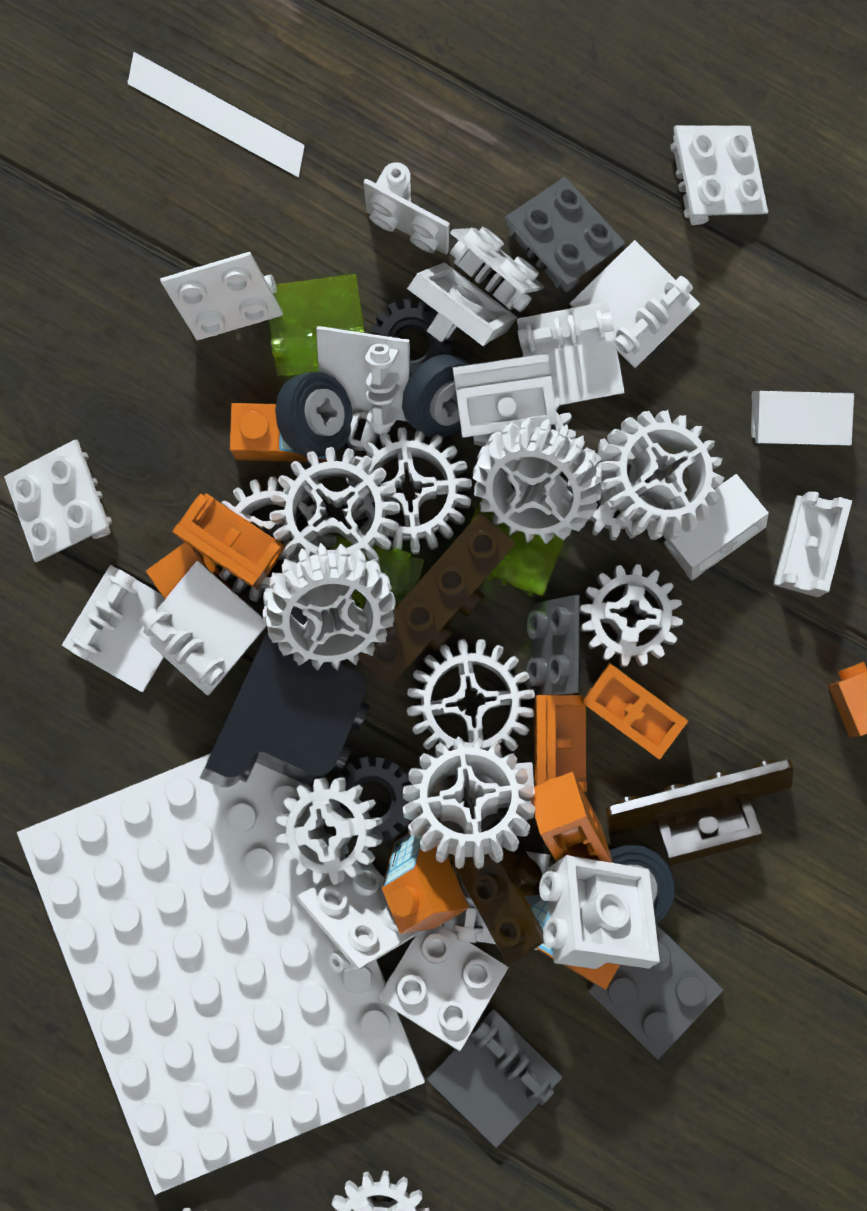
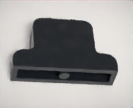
[199,606,370,788]

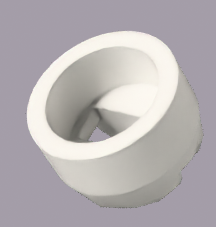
[346,412,379,451]

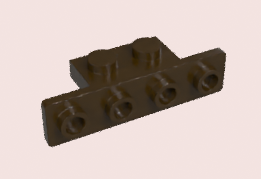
[358,514,514,686]
[606,759,794,866]
[429,774,544,964]

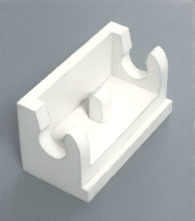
[751,391,854,445]
[663,474,768,581]
[773,492,852,597]

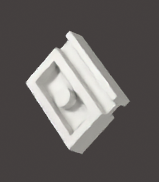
[453,354,558,437]

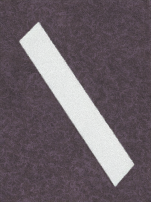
[128,52,304,177]

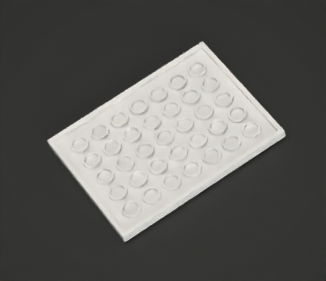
[17,754,425,1195]

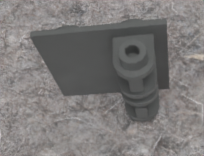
[504,177,625,293]
[526,595,579,697]
[427,1009,563,1148]

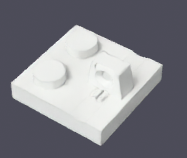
[407,262,517,346]

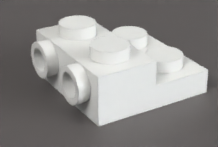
[539,855,660,969]

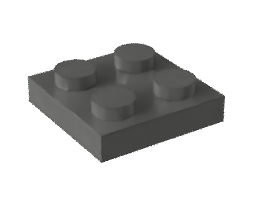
[587,924,723,1060]

